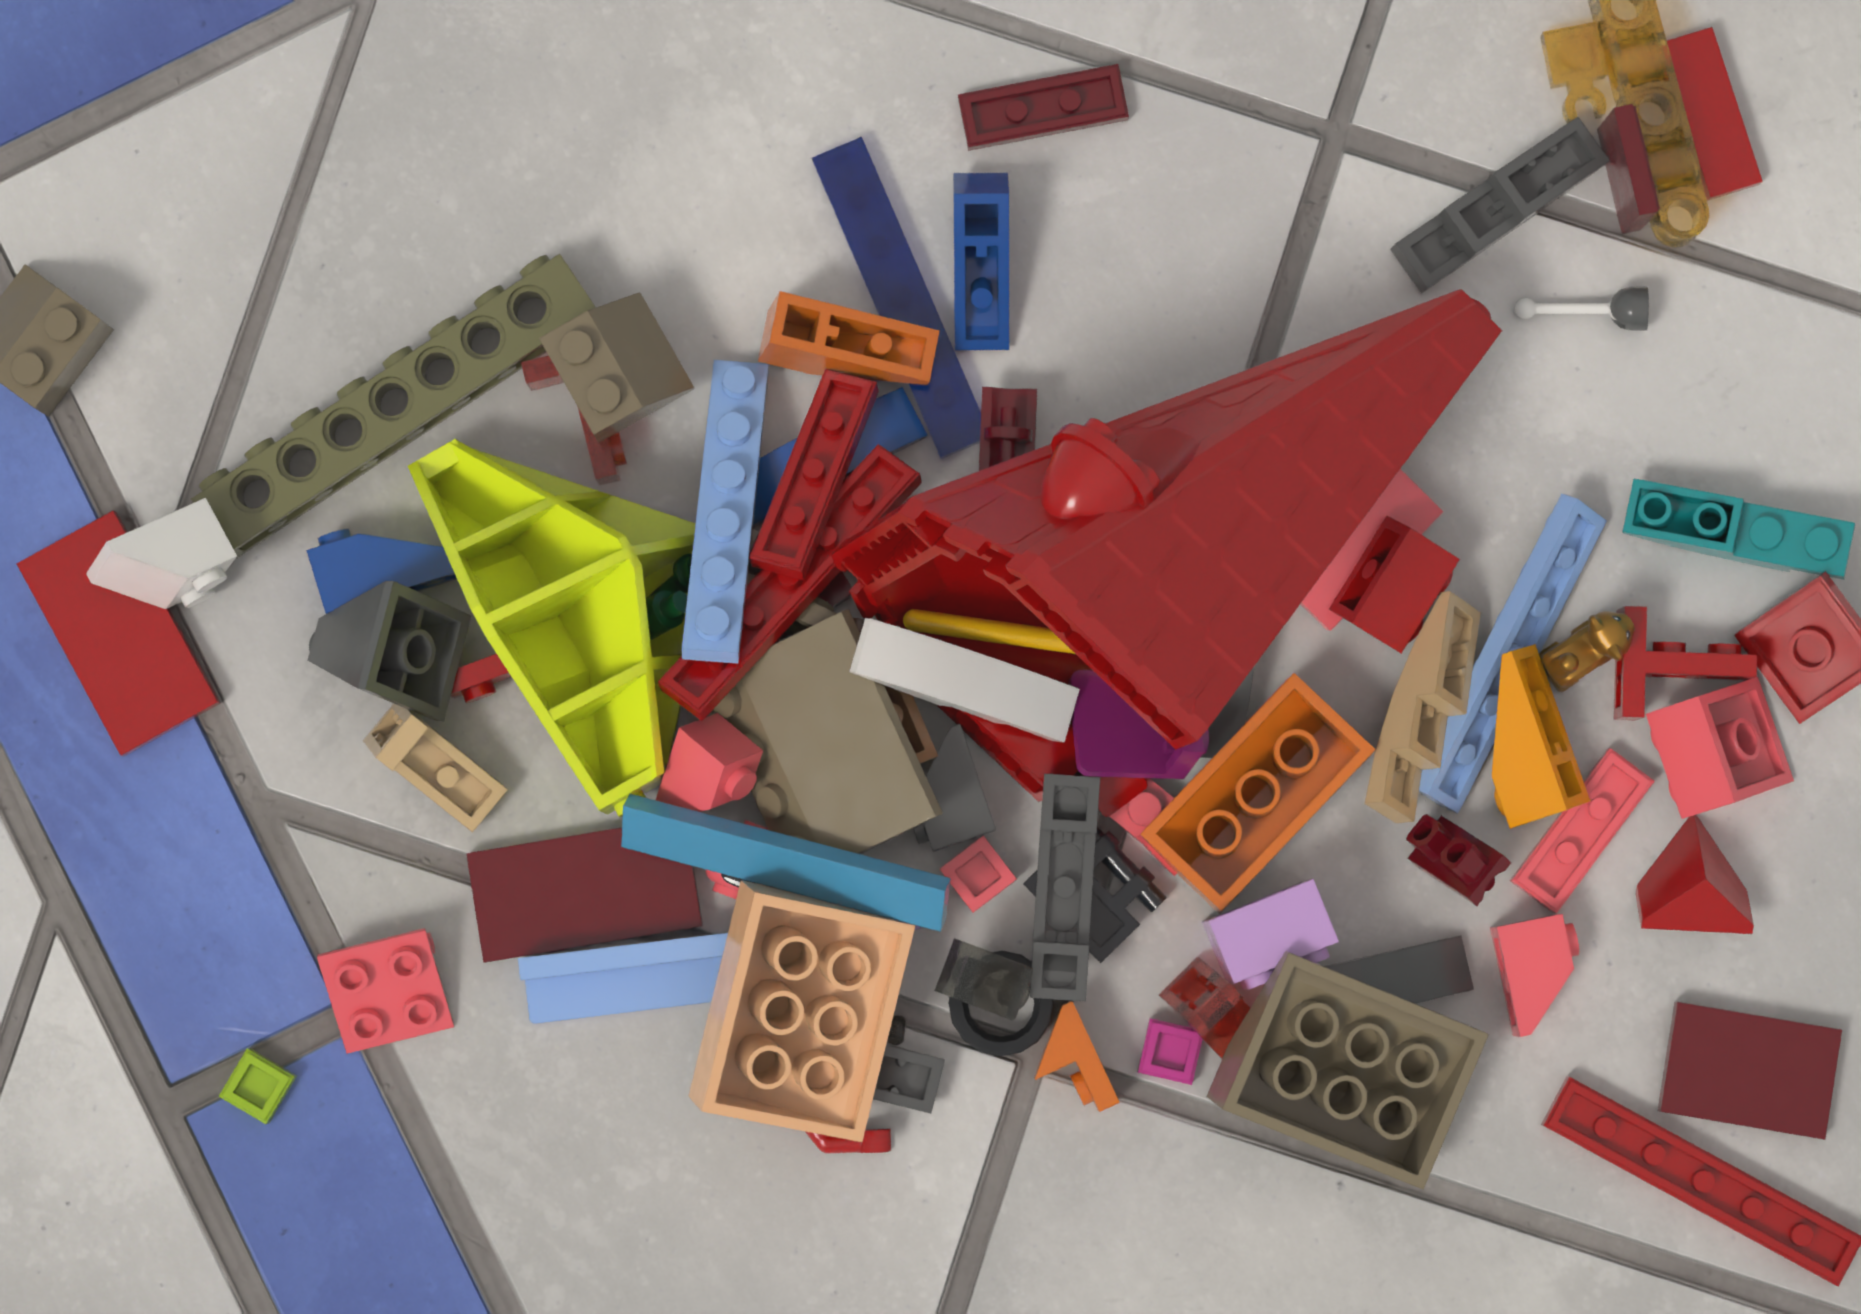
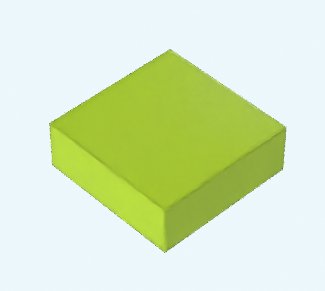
[219,1048,297,1124]

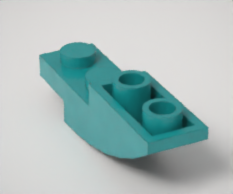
[1622,478,1855,580]

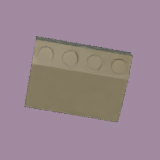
[713,609,943,854]
[1206,951,1489,1190]

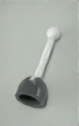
[1514,287,1649,331]

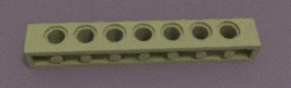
[191,254,596,559]

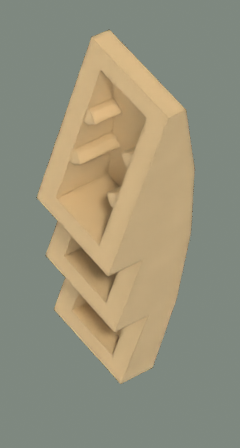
[1364,591,1481,823]

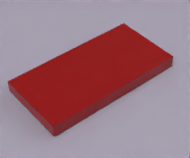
[16,511,221,756]

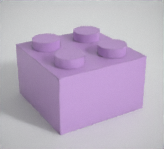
[1202,879,1339,990]

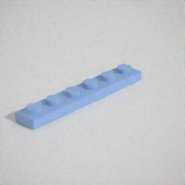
[682,360,769,664]
[1419,494,1607,813]

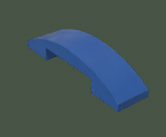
[753,387,928,528]

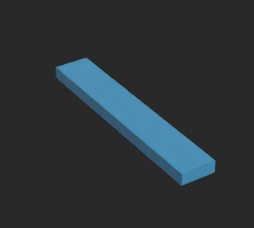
[621,794,951,932]

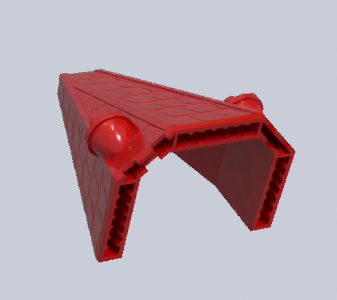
[831,289,1503,802]

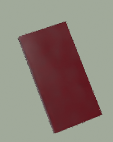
[466,827,703,963]

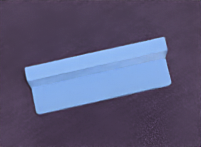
[518,933,728,1024]

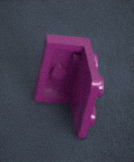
[1068,670,1209,779]

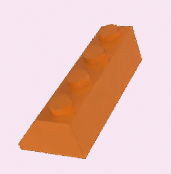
[1140,673,1376,914]

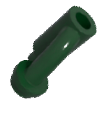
[646,554,692,641]

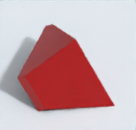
[1635,815,1754,934]

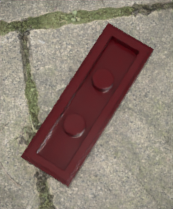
[958,64,1129,151]

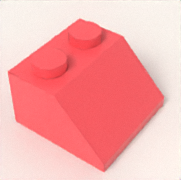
[1646,677,1794,819]

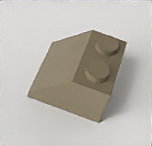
[0,264,114,417]
[539,292,695,443]

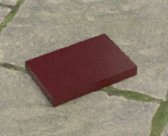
[1657,1002,1842,1140]

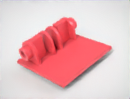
[317,928,454,1054]

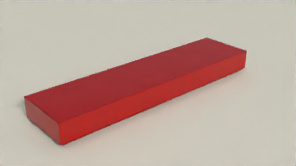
[749,369,879,580]

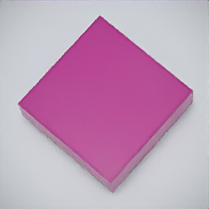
[1137,1018,1204,1085]

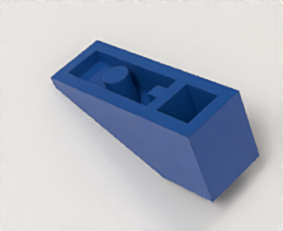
[953,173,1009,350]
[306,529,457,614]

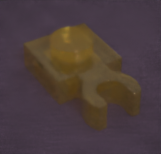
[1540,22,1607,124]

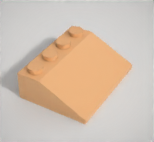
[688,880,916,1142]

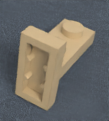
[363,703,508,833]

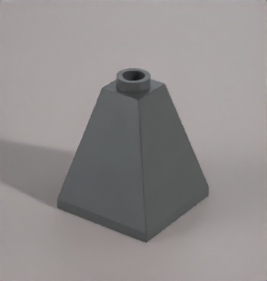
[307,581,472,722]

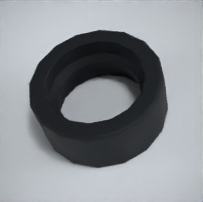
[948,950,1054,1056]

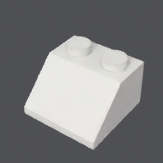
[86,498,237,609]

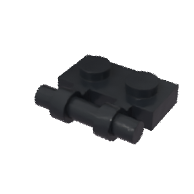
[1023,826,1167,963]

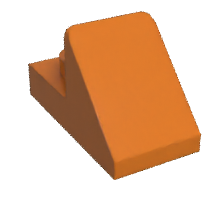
[1034,1001,1120,1112]

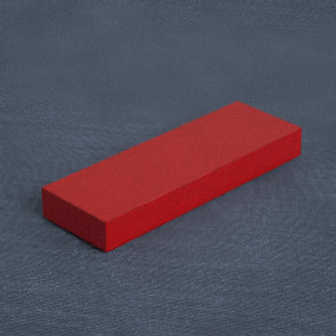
[1657,27,1763,201]

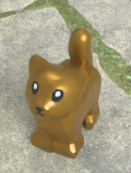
[1539,611,1635,692]

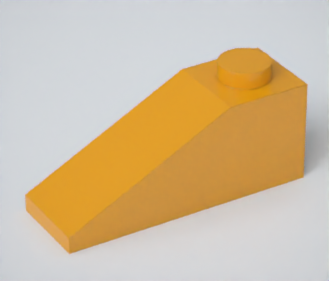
[1492,644,1590,829]

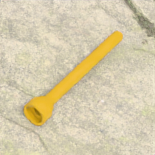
[903,609,1075,654]

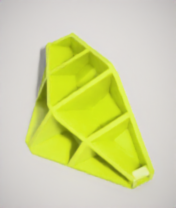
[408,439,696,817]

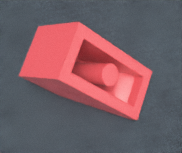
[656,713,763,812]
[1490,914,1579,1037]

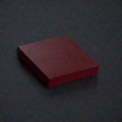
[1597,104,1660,234]

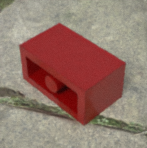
[1329,516,1460,654]

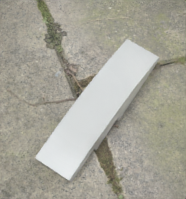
[849,618,1080,742]

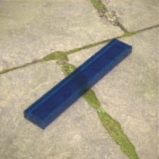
[812,137,981,459]

